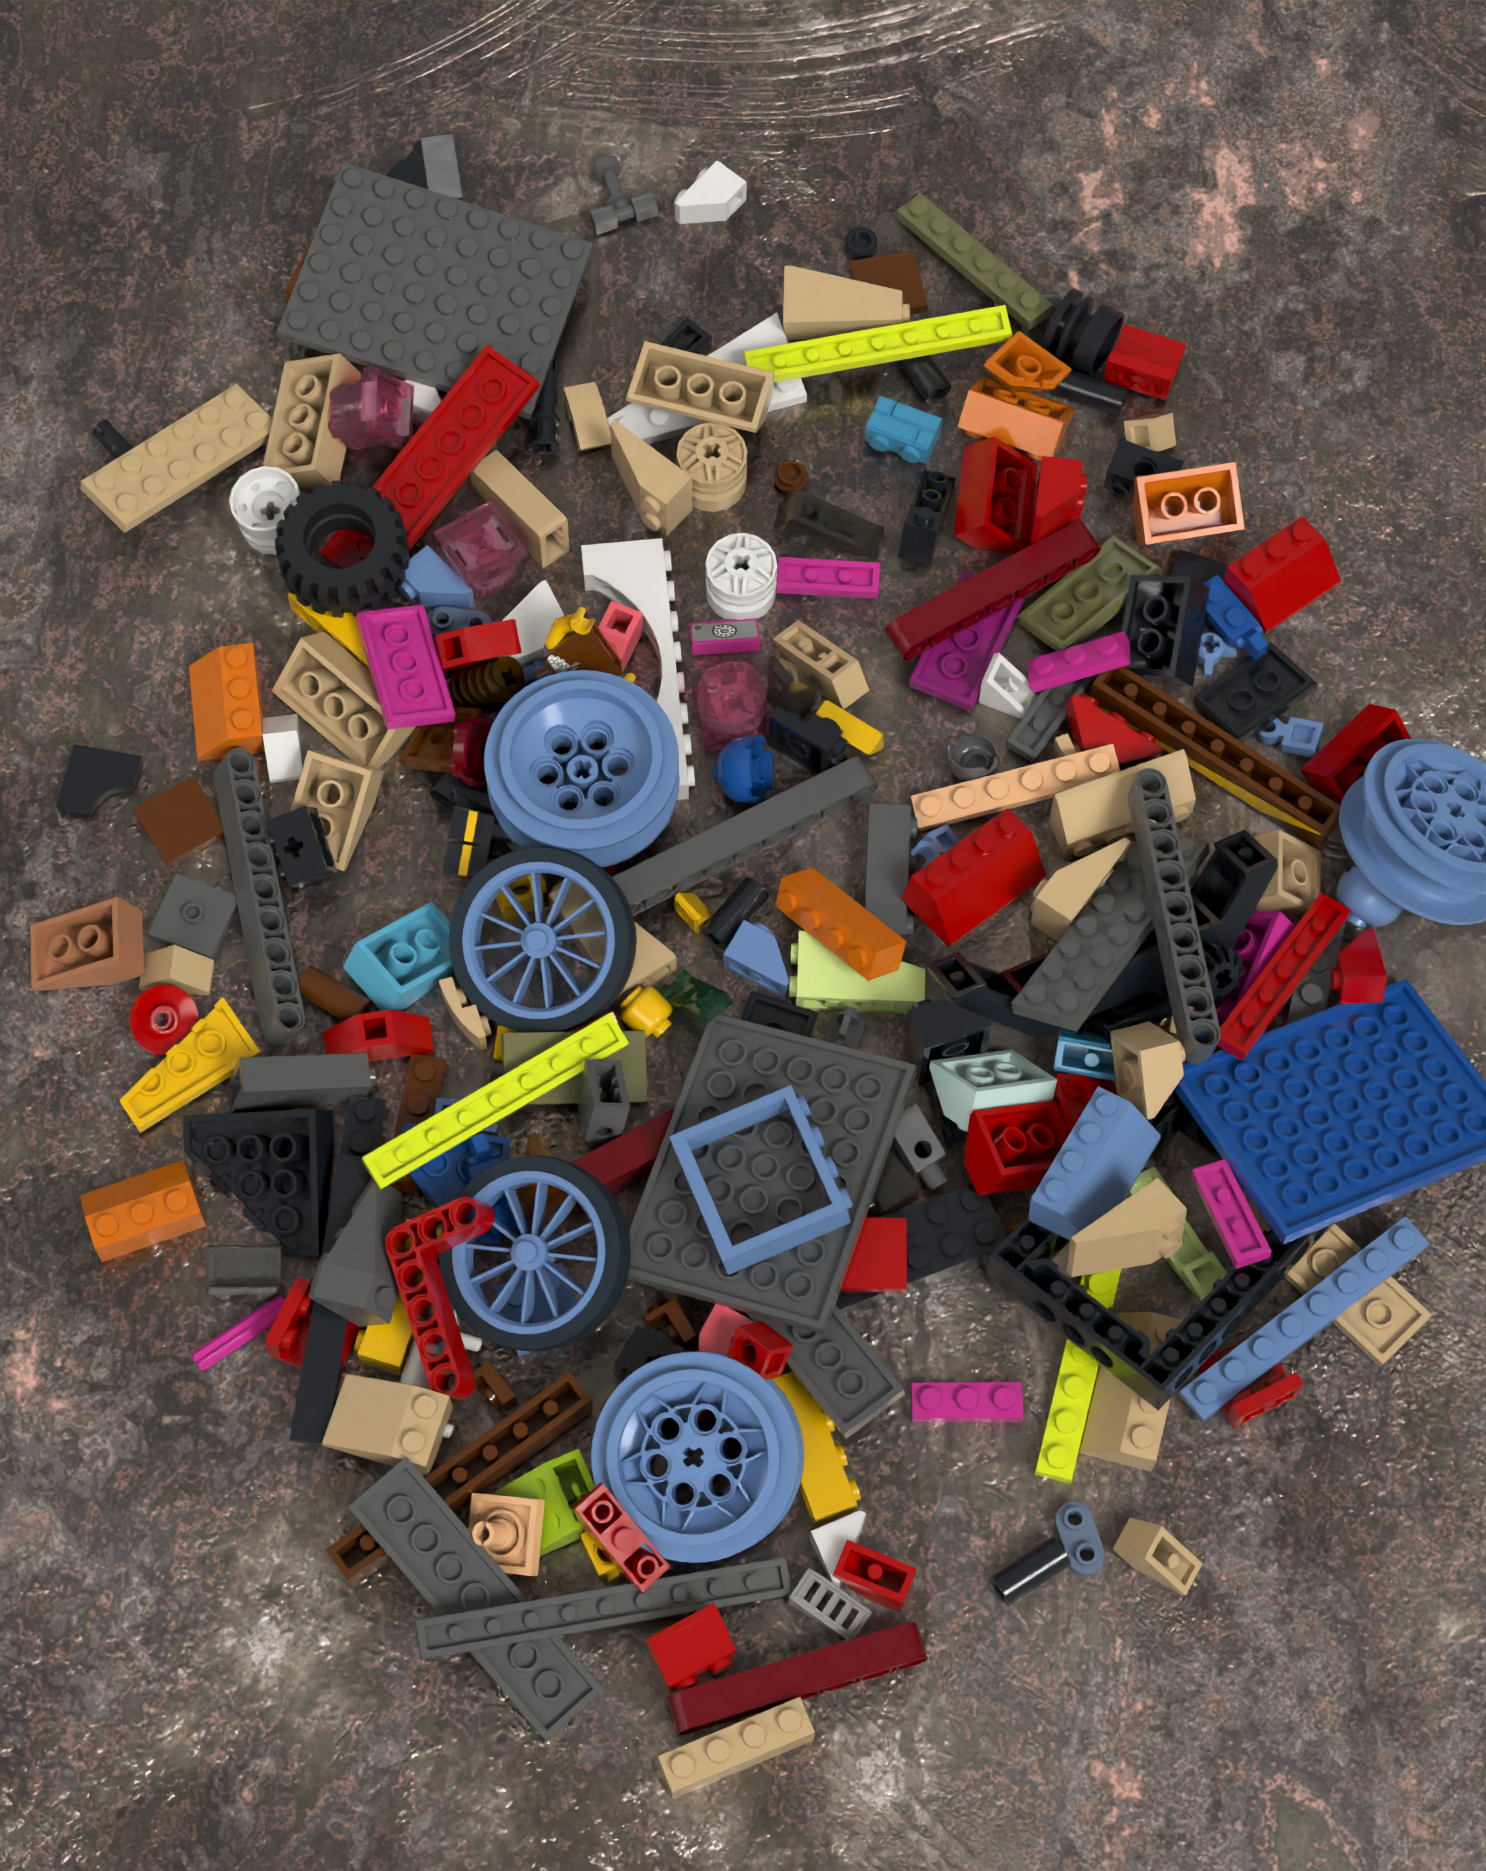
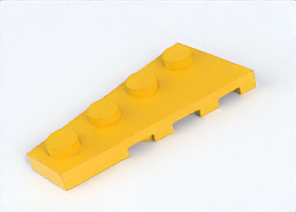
[119,997,262,1133]

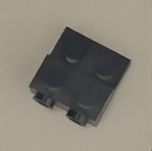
[769,706,848,775]

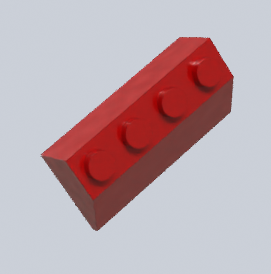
[901,808,1046,947]

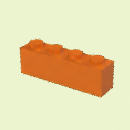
[775,867,906,981]

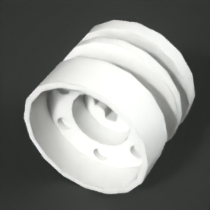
[229,466,301,555]
[706,533,777,620]

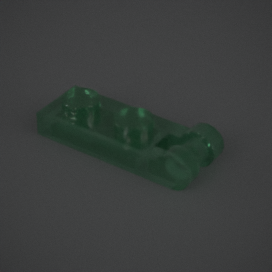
[657,969,733,1025]

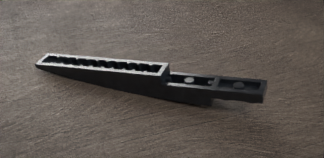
[289,1095,386,1447]

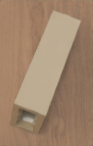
[783,266,910,340]
[470,450,570,569]
[548,881,677,1006]

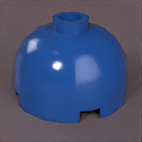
[712,735,773,805]

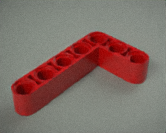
[385,1197,495,1400]

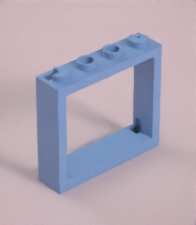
[669,1085,853,1275]

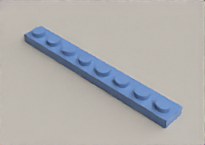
[1179,1216,1430,1423]

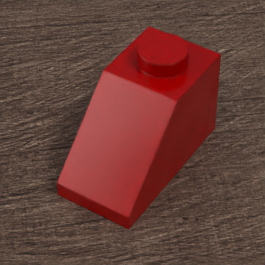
[1330,929,1387,1004]
[832,1540,917,1613]

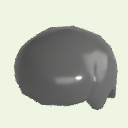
[947,734,1000,782]

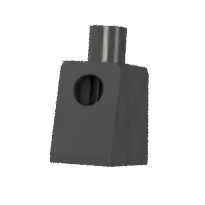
[578,1059,630,1149]
[889,1104,949,1192]

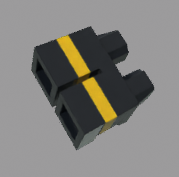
[442,807,513,877]

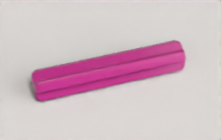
[191,1295,285,1371]

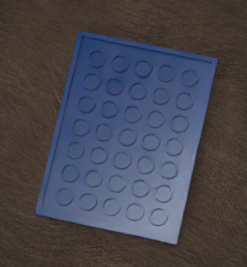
[1174,979,1486,1244]

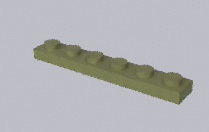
[897,193,1054,330]

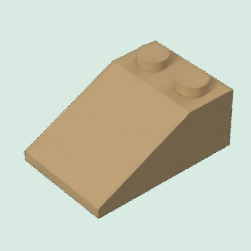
[610,420,693,537]
[291,750,384,871]
[1030,838,1131,942]
[1066,1178,1187,1277]
[322,1374,453,1476]

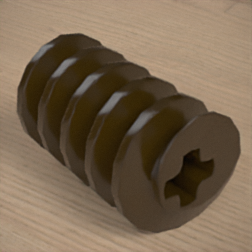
[450,656,525,709]

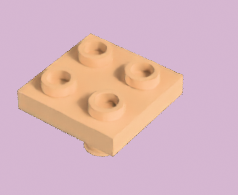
[468,1493,545,1576]

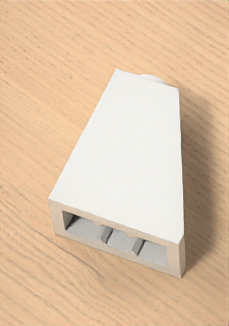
[502,580,564,668]

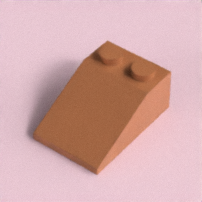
[30,897,144,991]

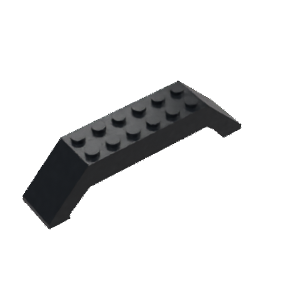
[927,830,1278,1039]

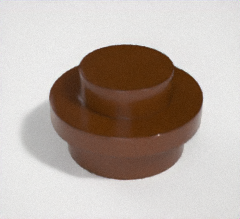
[774,460,807,493]

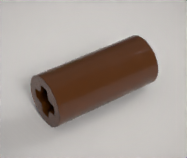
[298,966,372,1021]

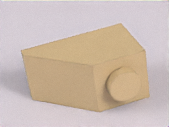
[1113,1517,1203,1596]

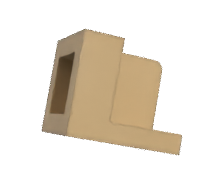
[1124,413,1176,452]

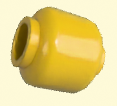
[620,985,672,1038]

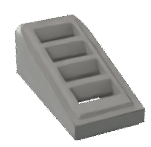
[788,1568,872,1641]

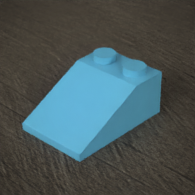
[343,902,454,1011]

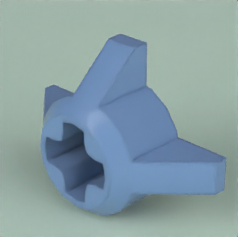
[1197,632,1237,676]

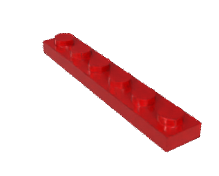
[1217,892,1351,1061]

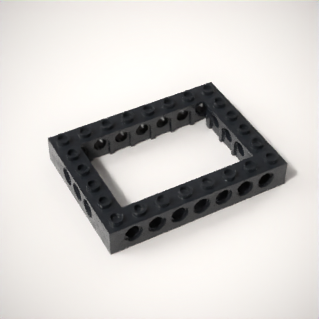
[988,1090,1333,1411]

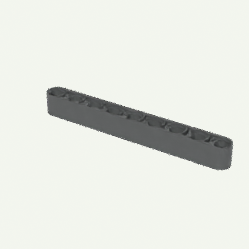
[213,748,305,1046]
[612,756,879,916]
[1128,768,1221,1064]

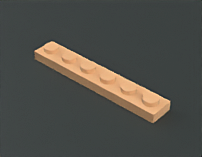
[911,744,1120,832]

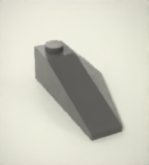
[308,1178,402,1327]

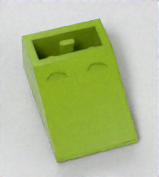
[491,1449,595,1556]

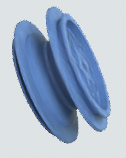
[484,670,680,868]
[1339,739,1486,925]
[591,1351,804,1563]

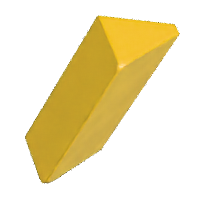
[816,700,884,755]

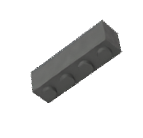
[864,803,917,940]

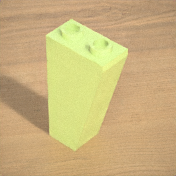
[789,931,926,1014]

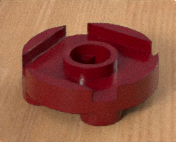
[451,717,495,787]

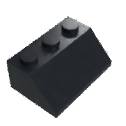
[1121,575,1210,687]
[903,999,992,1085]

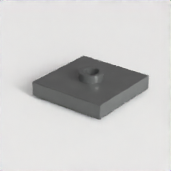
[147,873,238,960]

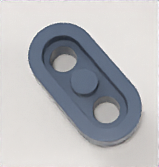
[427,606,493,638]
[1054,1502,1105,1577]

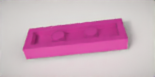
[776,557,880,599]
[1028,631,1130,693]
[1191,1159,1271,1269]
[911,1382,1023,1422]

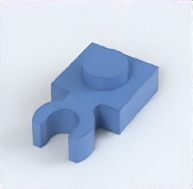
[1259,716,1324,758]
[910,824,961,868]

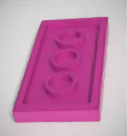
[356,604,456,730]

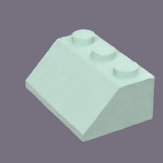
[929,1049,1057,1132]

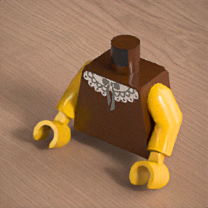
[534,607,641,688]

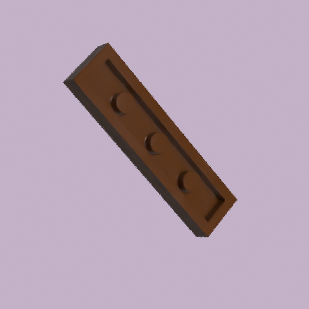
[390,1054,447,1198]

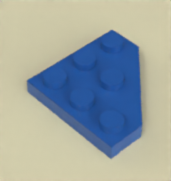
[401,1123,511,1246]

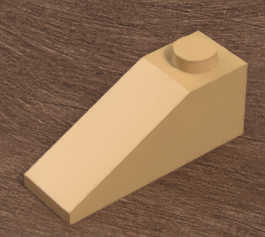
[772,620,869,710]

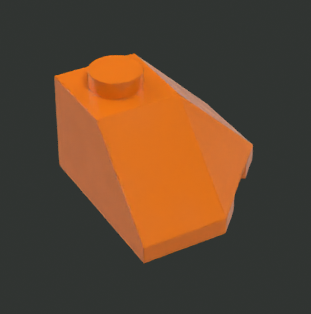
[984,331,1072,392]

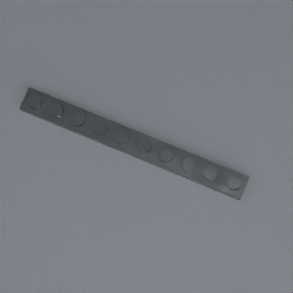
[414,1557,792,1660]

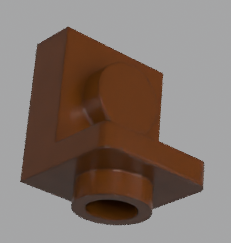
[643,1298,698,1351]
[471,1361,517,1413]

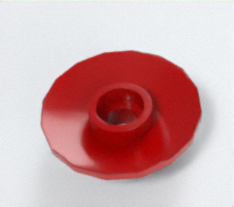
[129,984,199,1055]

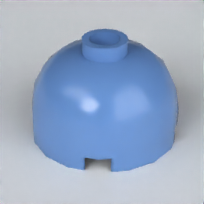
[1336,865,1404,930]

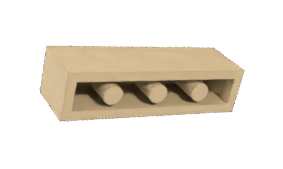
[658,1697,815,1799]

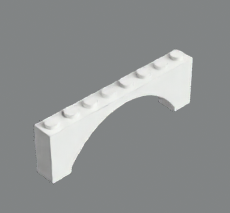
[581,538,695,806]

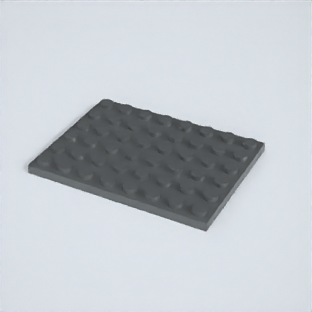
[277,162,593,420]
[627,1012,917,1334]

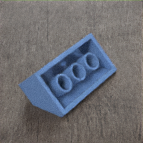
[1028,1086,1161,1241]

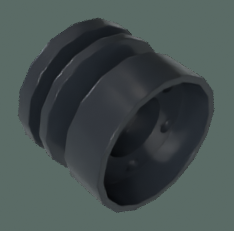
[1041,288,1125,376]

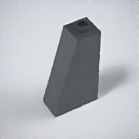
[228,1053,376,1113]

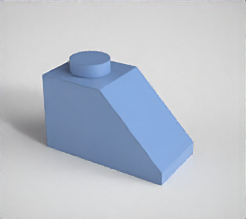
[397,545,474,609]
[723,920,789,999]

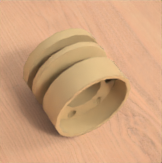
[676,422,747,512]

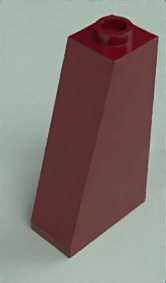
[571,1109,674,1216]

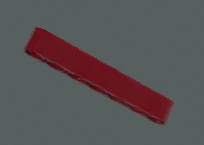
[885,521,1101,660]
[666,1622,928,1736]

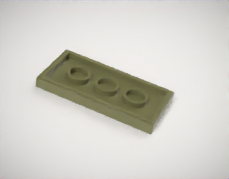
[1017,535,1162,651]
[502,1031,648,1105]

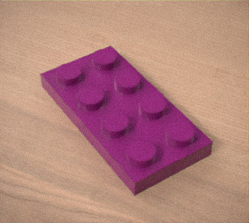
[909,569,1025,712]

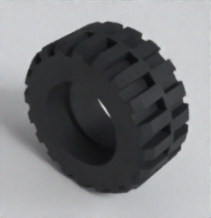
[275,480,410,618]

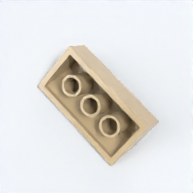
[626,341,774,433]
[263,353,361,493]
[272,631,416,769]
[1048,749,1196,858]
[1079,1312,1183,1472]

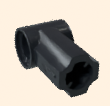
[428,772,493,814]

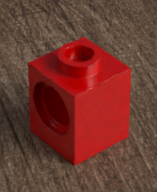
[726,1321,793,1380]

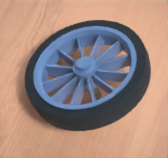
[449,846,637,1033]
[439,1156,631,1352]

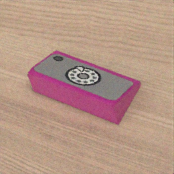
[689,618,760,656]

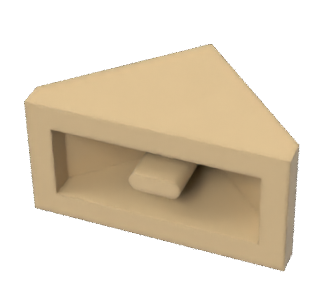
[139,945,215,996]

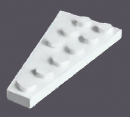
[607,313,807,444]

